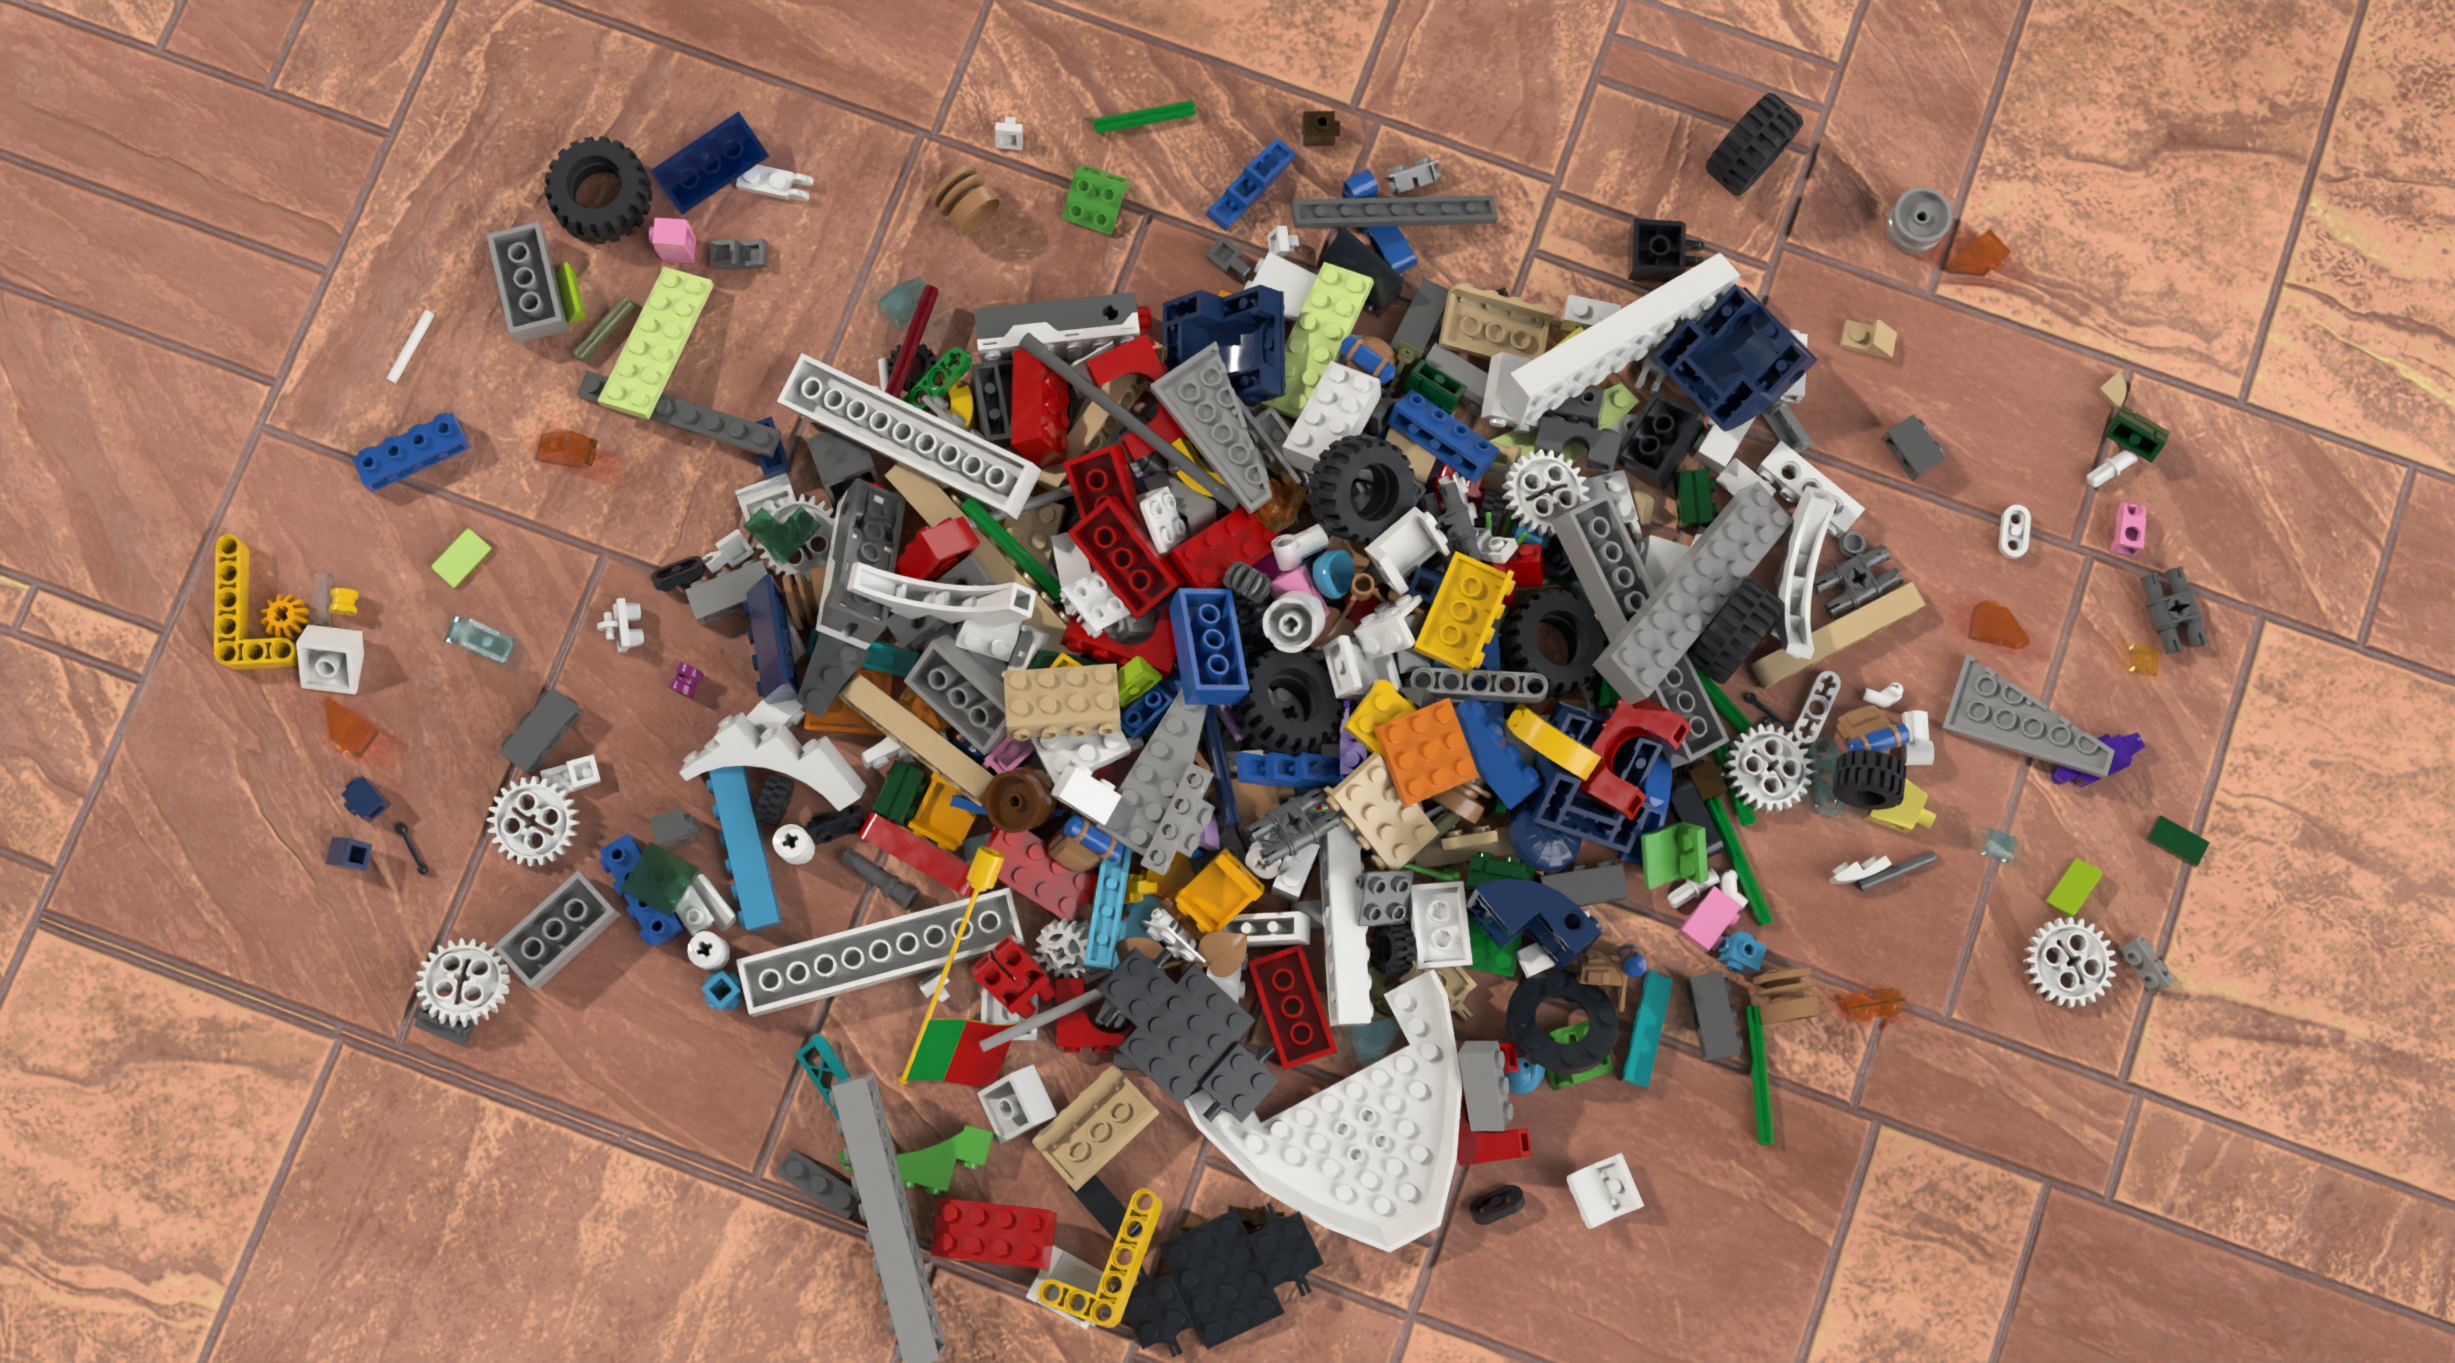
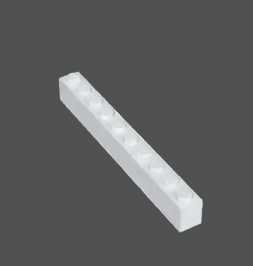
[1313,744,1373,1026]

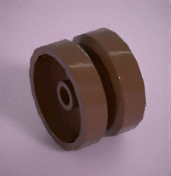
[984,766,1057,833]

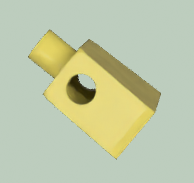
[1864,779,1936,833]

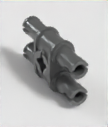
[1419,482,1483,573]
[1813,544,1904,618]
[2140,566,2209,655]
[1245,787,1340,867]

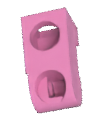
[2110,502,2146,557]

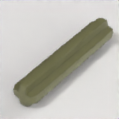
[573,296,635,362]

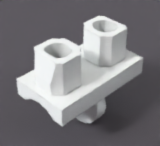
[597,598,644,653]

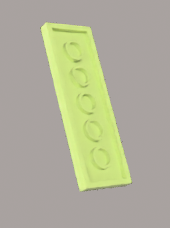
[1259,262,1374,419]
[598,267,714,420]

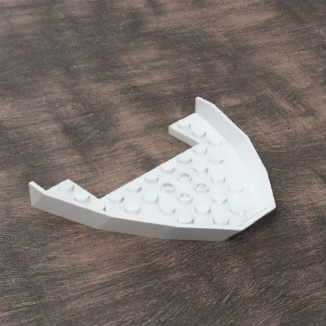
[1183,968,1462,1253]

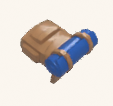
[1339,335,1399,384]
[1836,705,1910,754]
[1048,815,1124,874]
[1576,940,1647,1012]

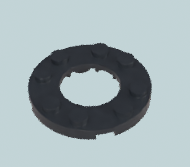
[1505,970,1618,1075]

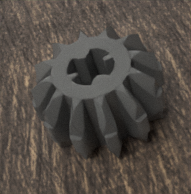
[1223,561,1272,604]

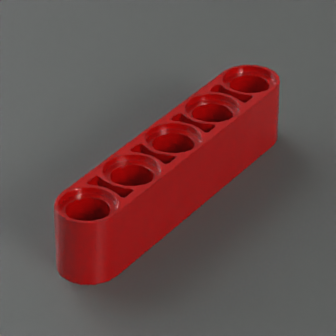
[857,811,974,898]

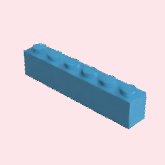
[706,765,783,933]

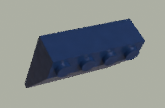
[743,574,799,705]

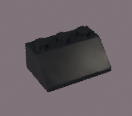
[1320,227,1404,318]
[1617,392,1705,492]

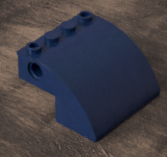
[1163,284,1286,406]
[1652,284,1818,432]
[1529,699,1663,853]
[1466,879,1602,971]

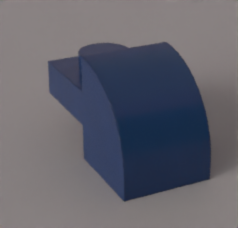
[755,416,792,480]

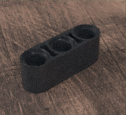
[1668,779,1724,859]
[1067,1175,1142,1241]

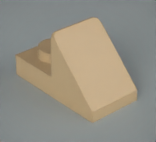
[1839,319,1897,359]

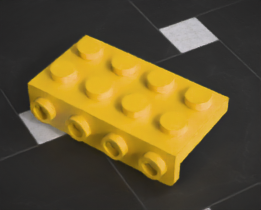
[1413,551,1516,675]
[1342,679,1430,799]

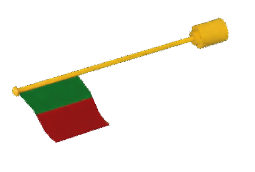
[898,846,1019,1086]

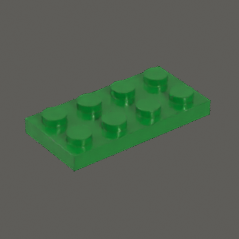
[1461,868,1535,978]

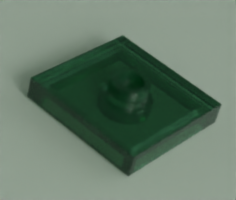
[621,842,699,918]

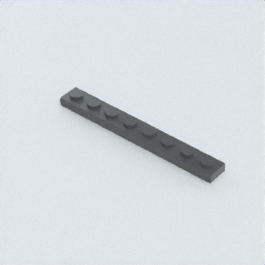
[1290,195,1498,229]
[577,371,782,458]

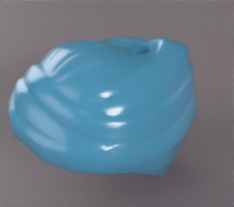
[1313,550,1355,599]
[1504,1050,1546,1095]

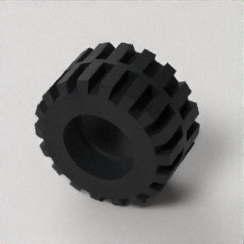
[1832,750,1907,810]

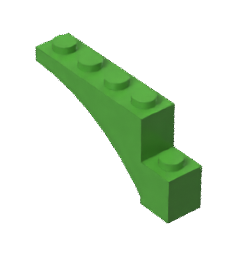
[837,1125,995,1196]

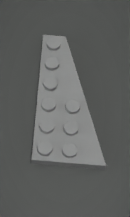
[1150,341,1272,514]
[1942,653,2115,779]
[1096,688,1208,872]

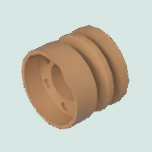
[930,164,1002,236]
[783,564,827,631]
[1430,771,1492,824]
[1753,966,1821,1025]

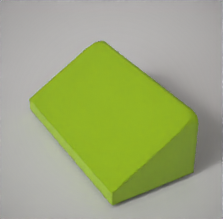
[556,262,586,324]
[431,528,492,589]
[1117,656,1162,709]
[2045,858,2103,918]

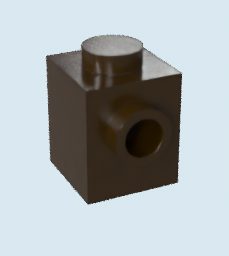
[1302,111,1340,146]
[1685,759,1728,803]

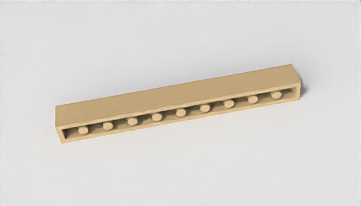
[885,463,1090,658]

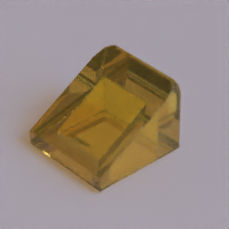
[2129,644,2158,676]

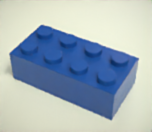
[1168,588,1249,705]

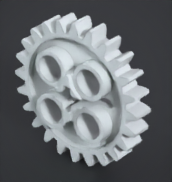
[1502,449,1590,537]
[755,494,835,582]
[1724,724,1813,813]
[487,776,580,866]
[2023,917,2117,1008]
[415,938,510,1028]

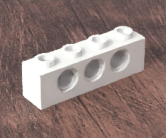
[1756,441,1865,539]

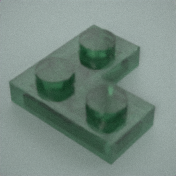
[743,506,822,565]

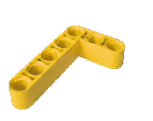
[214,534,298,670]
[1038,1188,1163,1328]

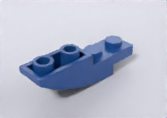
[1120,668,1182,740]
[1616,756,1672,866]

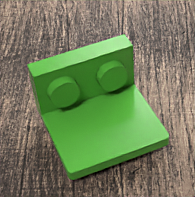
[1062,164,1132,235]
[1641,822,1708,889]
[1544,1020,1614,1091]

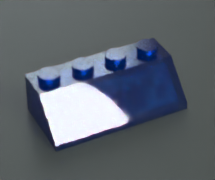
[650,111,769,215]

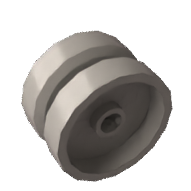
[1885,187,1953,255]

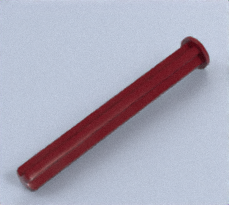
[885,284,939,399]

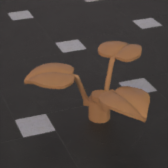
[1310,535,1432,652]
[1116,931,1247,977]

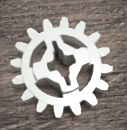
[1036,918,1090,979]

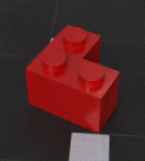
[1485,544,1545,606]

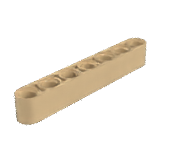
[1038,341,1167,492]
[1751,582,1926,689]
[838,673,994,807]

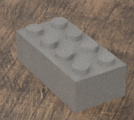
[486,221,569,343]
[904,634,1007,755]
[493,870,622,991]

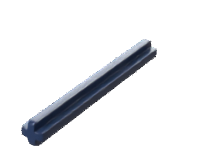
[1203,705,1241,826]

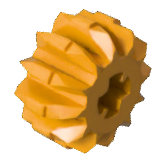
[260,594,310,640]

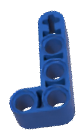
[1342,168,1417,274]

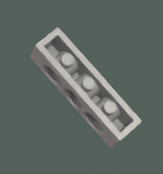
[886,555,997,650]

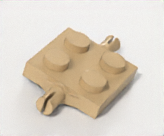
[1398,951,1477,1022]

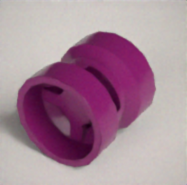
[667,662,705,699]

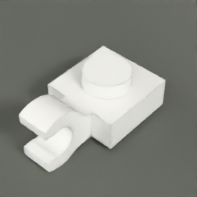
[702,529,754,573]

